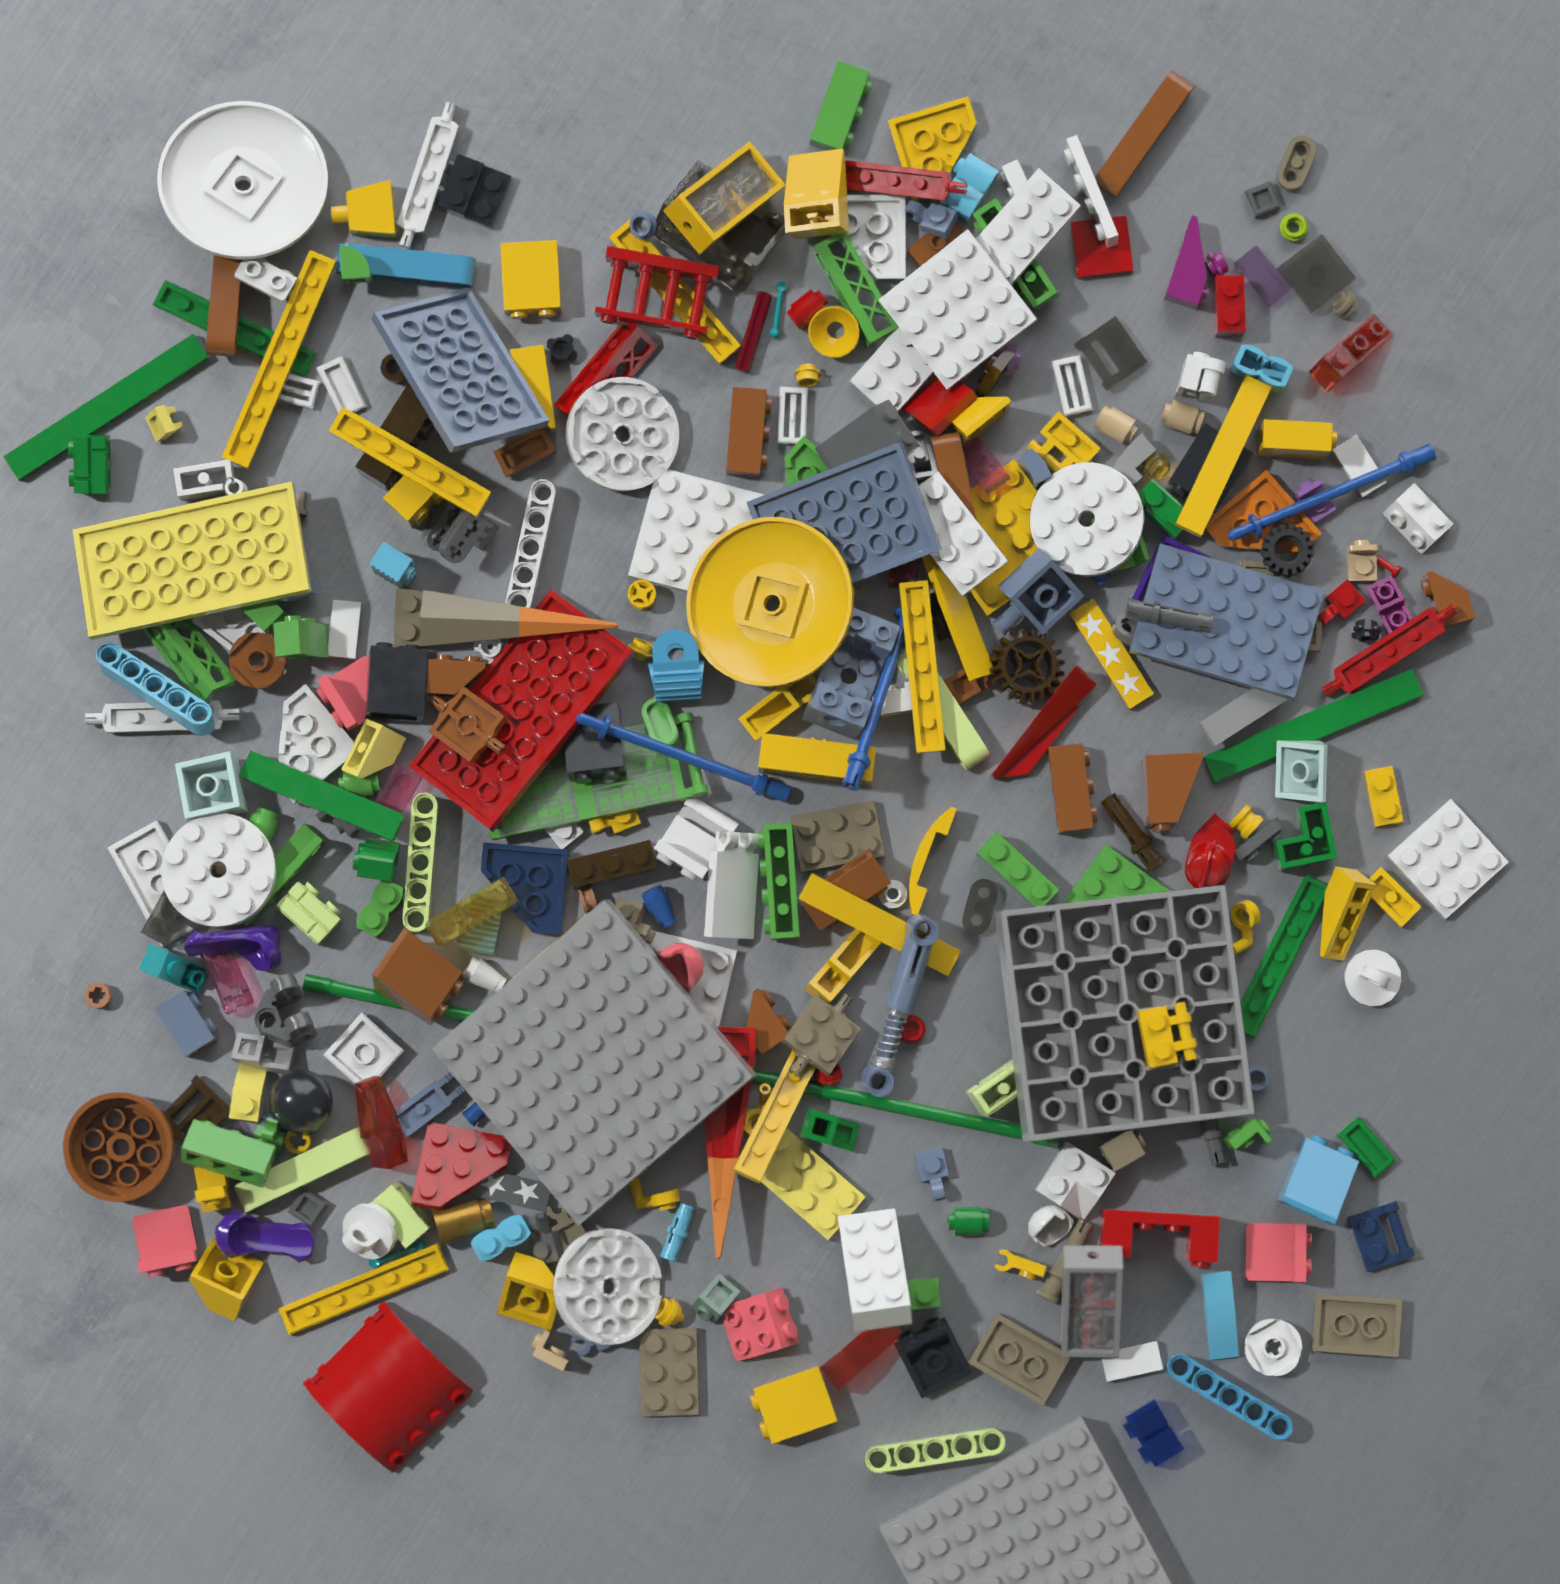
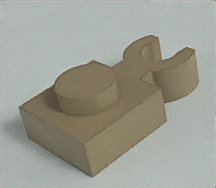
[547,1206,587,1252]

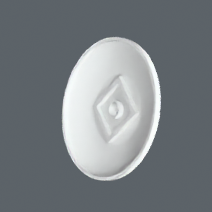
[157,101,328,259]

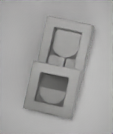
[231,1033,296,1074]

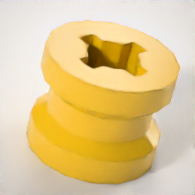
[628,580,656,610]
[1228,804,1264,840]

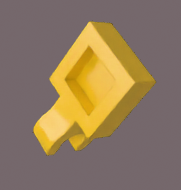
[589,810,641,835]
[994,1249,1047,1280]

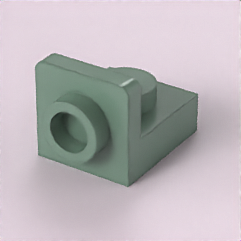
[692,1273,741,1324]

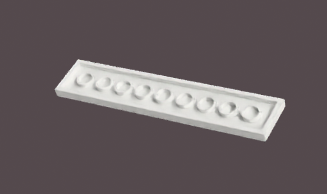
[850,168,1082,413]

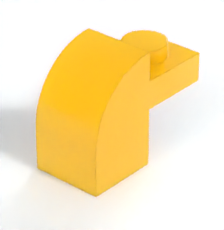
[194,1167,232,1213]

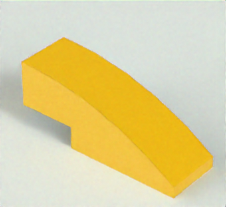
[738,674,816,741]
[804,929,882,1004]

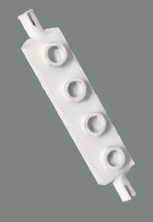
[397,102,459,249]
[85,700,240,733]

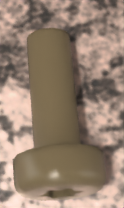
[298,491,308,517]

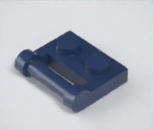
[1347,1201,1415,1272]

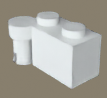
[1175,352,1227,403]
[173,460,249,501]

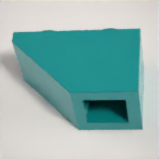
[138,943,211,995]

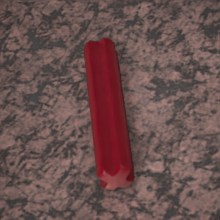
[735,291,772,373]

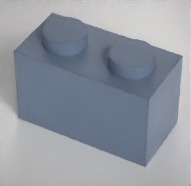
[155,990,218,1058]

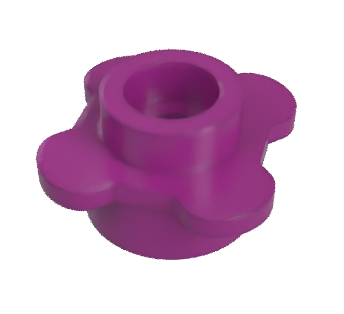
[1205,252,1229,277]

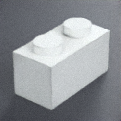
[999,159,1027,198]

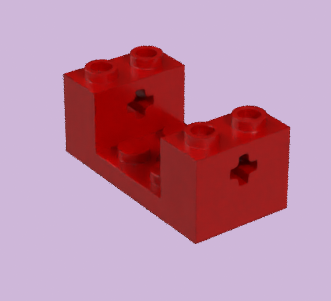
[1099,1209,1220,1268]

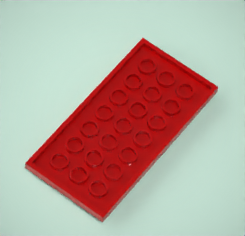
[409,589,636,832]

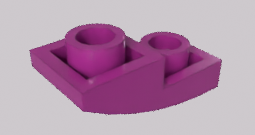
[1366,575,1412,635]

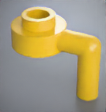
[1230,900,1261,956]
[744,1083,771,1137]
[629,1176,681,1211]

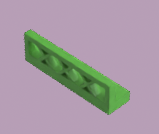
[812,233,899,349]
[142,619,236,704]
[243,823,326,927]

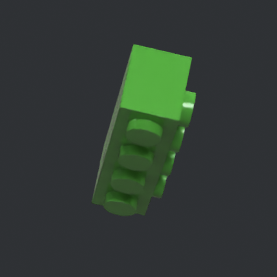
[972,198,1060,310]
[758,823,799,940]

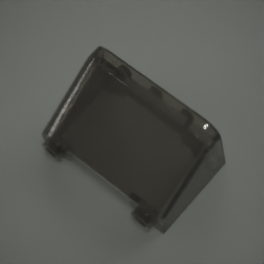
[655,160,785,292]

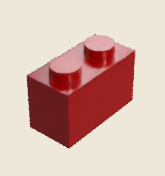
[1213,275,1246,337]

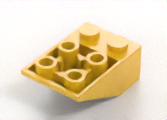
[784,149,849,239]

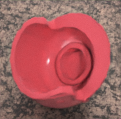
[657,943,704,993]

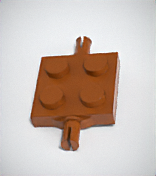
[429,686,508,765]

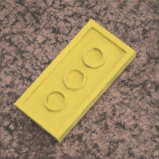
[761,1129,865,1240]

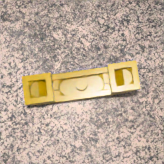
[909,807,957,916]

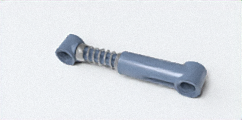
[860,914,939,1097]

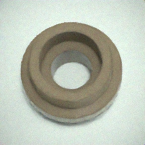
[1332,291,1358,318]

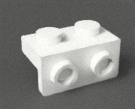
[235,257,297,302]
[1383,483,1453,554]

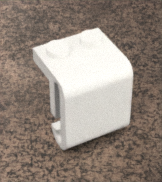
[654,798,739,882]

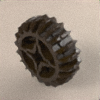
[989,628,1065,705]

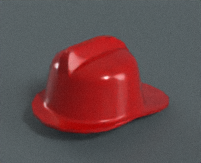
[1185,825,1235,888]

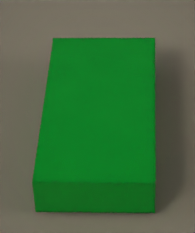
[1336,1116,1396,1178]

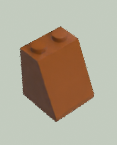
[1141,752,1203,833]
[372,928,464,1025]

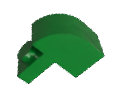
[800,1109,860,1152]

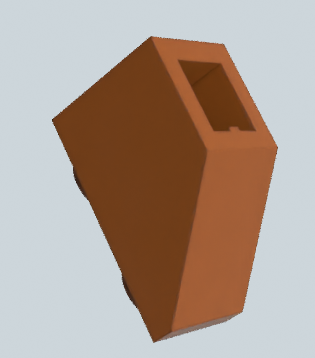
[1421,571,1475,628]
[427,655,487,697]
[746,988,791,1055]

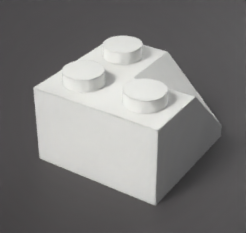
[1035,1142,1115,1220]

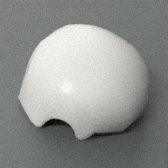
[1028,1205,1074,1247]

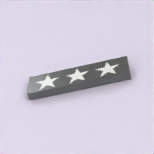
[466,1172,551,1212]

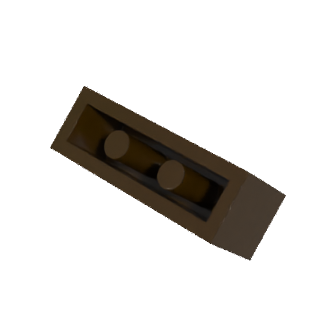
[567,840,658,890]

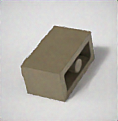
[1097,1129,1146,1172]

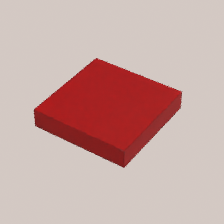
[1070,215,1134,279]
[903,375,977,436]

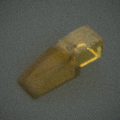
[425,877,519,949]

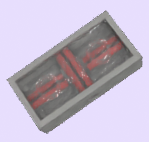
[1060,1246,1123,1357]

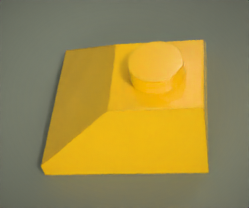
[948,397,1011,445]
[189,1238,264,1322]
[497,1252,557,1331]

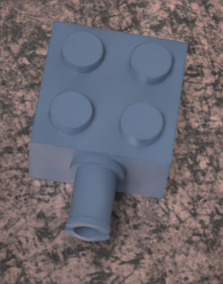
[992,548,1084,636]

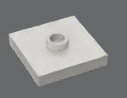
[324,1013,404,1093]

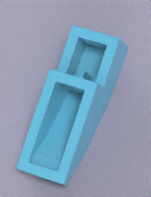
[1200,1271,1239,1360]

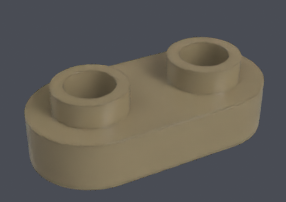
[1276,135,1316,191]

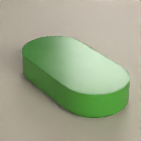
[641,698,679,747]

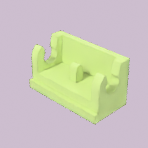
[371,1181,435,1248]

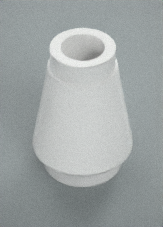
[463,956,506,993]

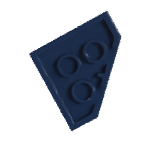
[481,842,569,935]

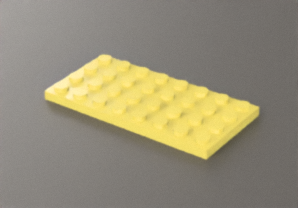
[73,481,312,640]

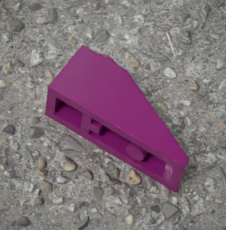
[1164,215,1209,310]

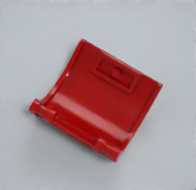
[302,1301,474,1473]

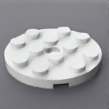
[566,377,679,491]
[1030,462,1145,577]
[161,813,277,928]
[554,1229,662,1345]

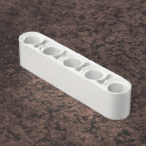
[506,479,557,608]

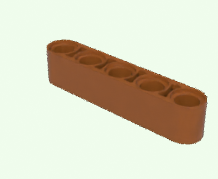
[1095,70,1195,197]
[206,255,243,357]
[931,432,977,521]

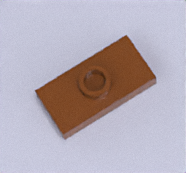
[907,221,965,267]

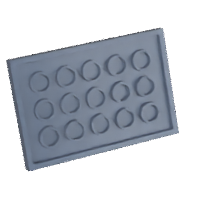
[371,288,550,453]
[746,442,942,584]
[1129,544,1324,700]

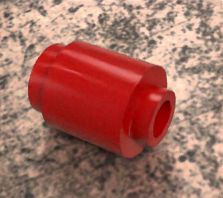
[786,289,829,330]

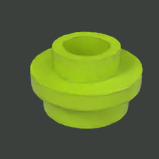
[1280,213,1308,242]

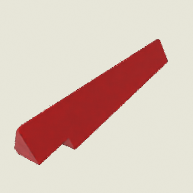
[990,664,1097,779]

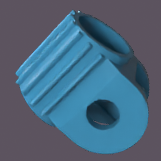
[648,629,705,702]

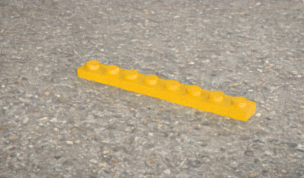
[222,250,337,470]

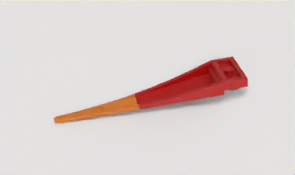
[704,1026,757,1259]

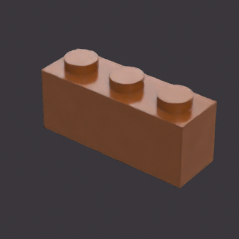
[726,387,772,478]
[1047,743,1098,834]
[798,849,891,931]

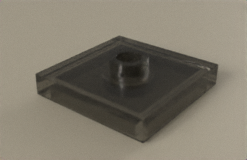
[1276,234,1356,313]

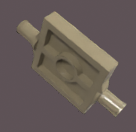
[781,994,861,1077]

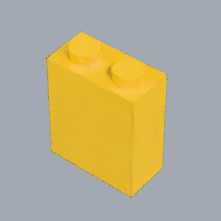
[500,240,562,319]
[1257,419,1337,460]
[750,1366,837,1444]

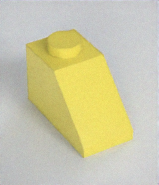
[341,719,406,779]
[229,1063,268,1122]

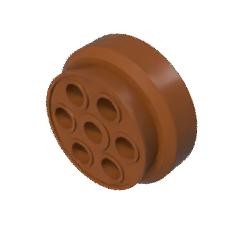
[63,1092,175,1202]

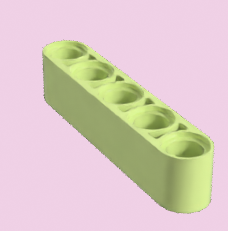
[897,646,991,771]
[403,793,439,934]
[233,1127,372,1213]
[865,1428,1005,1473]

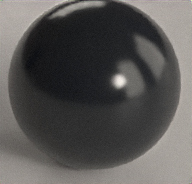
[269,1069,333,1134]

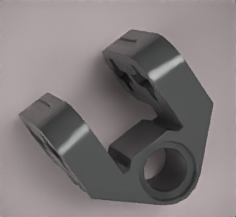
[421,500,499,564]
[254,973,317,1048]

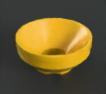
[808,306,860,358]

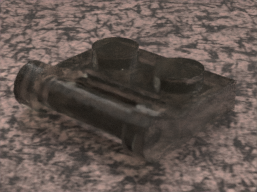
[1074,316,1148,391]

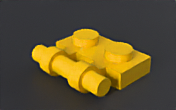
[1026,411,1101,475]
[1136,1002,1197,1068]

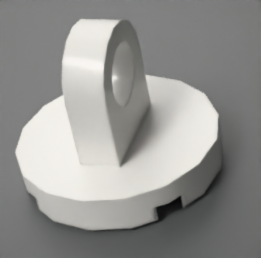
[1344,950,1401,1007]
[342,1203,397,1259]

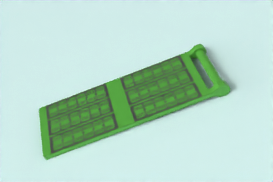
[489,712,709,840]

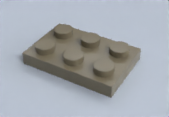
[790,800,885,873]
[1312,1293,1403,1357]
[968,1313,1071,1406]
[639,1328,699,1416]

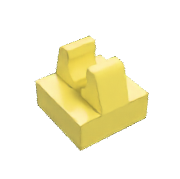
[145,405,183,443]

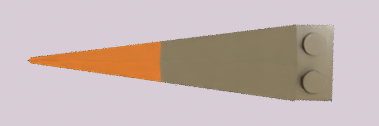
[393,589,619,647]

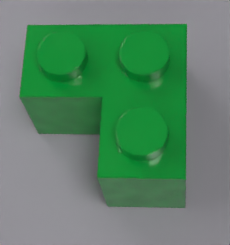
[1272,802,1338,871]

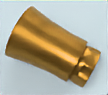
[431,1199,495,1246]

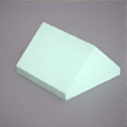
[1275,740,1327,802]

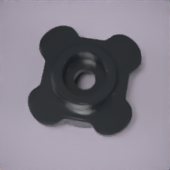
[546,334,577,366]
[1351,619,1381,643]

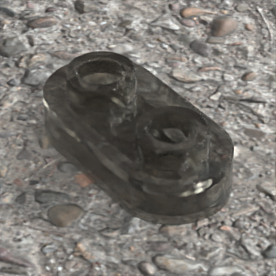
[962,879,998,935]

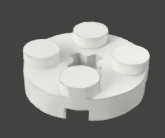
[1244,1318,1302,1376]

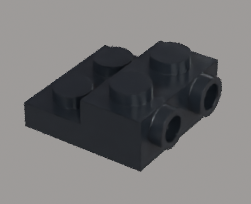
[435,154,512,230]
[893,1317,972,1398]

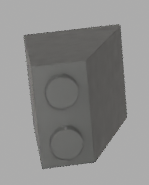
[815,399,920,470]

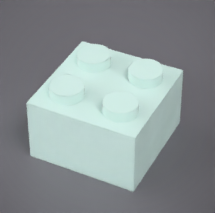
[175,751,248,822]

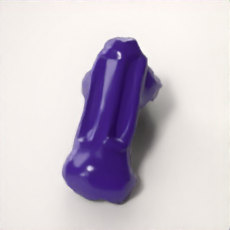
[184,925,281,971]
[214,1210,314,1263]

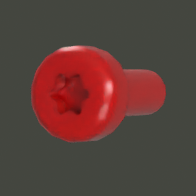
[1377,557,1402,578]

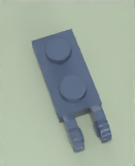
[389,1072,466,1138]

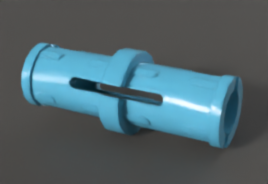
[660,1202,696,1262]

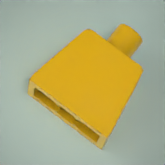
[331,180,397,239]

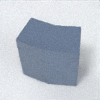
[1018,448,1052,489]

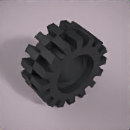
[1261,524,1314,578]

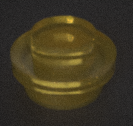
[1144,453,1171,480]

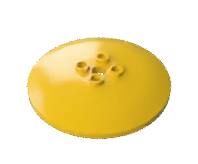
[686,517,854,687]

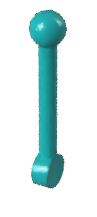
[769,281,787,339]
[368,1240,426,1268]

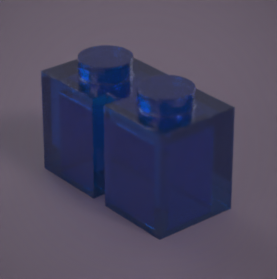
[1122,1398,1184,1467]

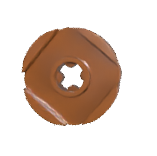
[229,632,287,690]

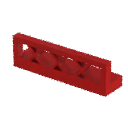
[553,322,658,417]

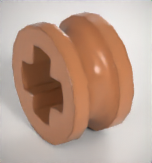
[578,885,597,913]
[84,983,112,1009]

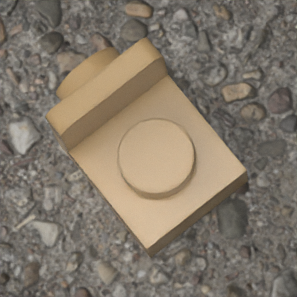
[1347,540,1378,582]
[530,1329,569,1371]

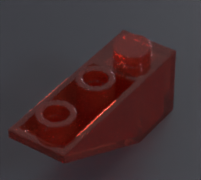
[1309,313,1393,393]

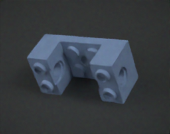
[802,607,900,740]

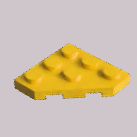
[887,96,977,201]

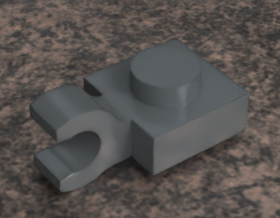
[527,1212,564,1263]

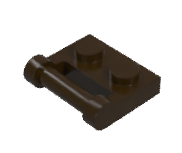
[161,1074,230,1143]

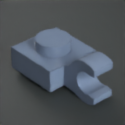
[905,200,959,239]
[915,1148,949,1200]

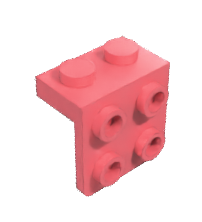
[316,656,370,732]
[133,1205,200,1277]
[1245,1223,1312,1282]
[721,1287,799,1361]

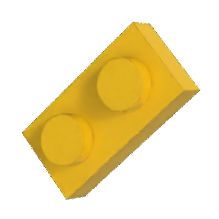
[1363,766,1404,828]
[1369,867,1421,928]

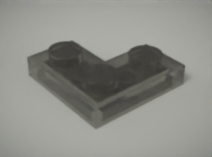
[141,890,210,946]

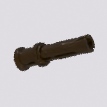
[1100,793,1168,874]

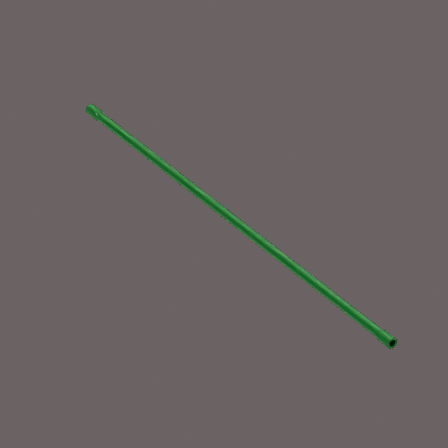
[303,973,1060,1148]

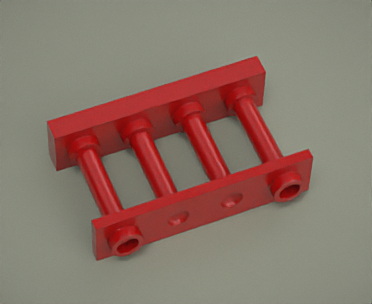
[595,246,719,340]

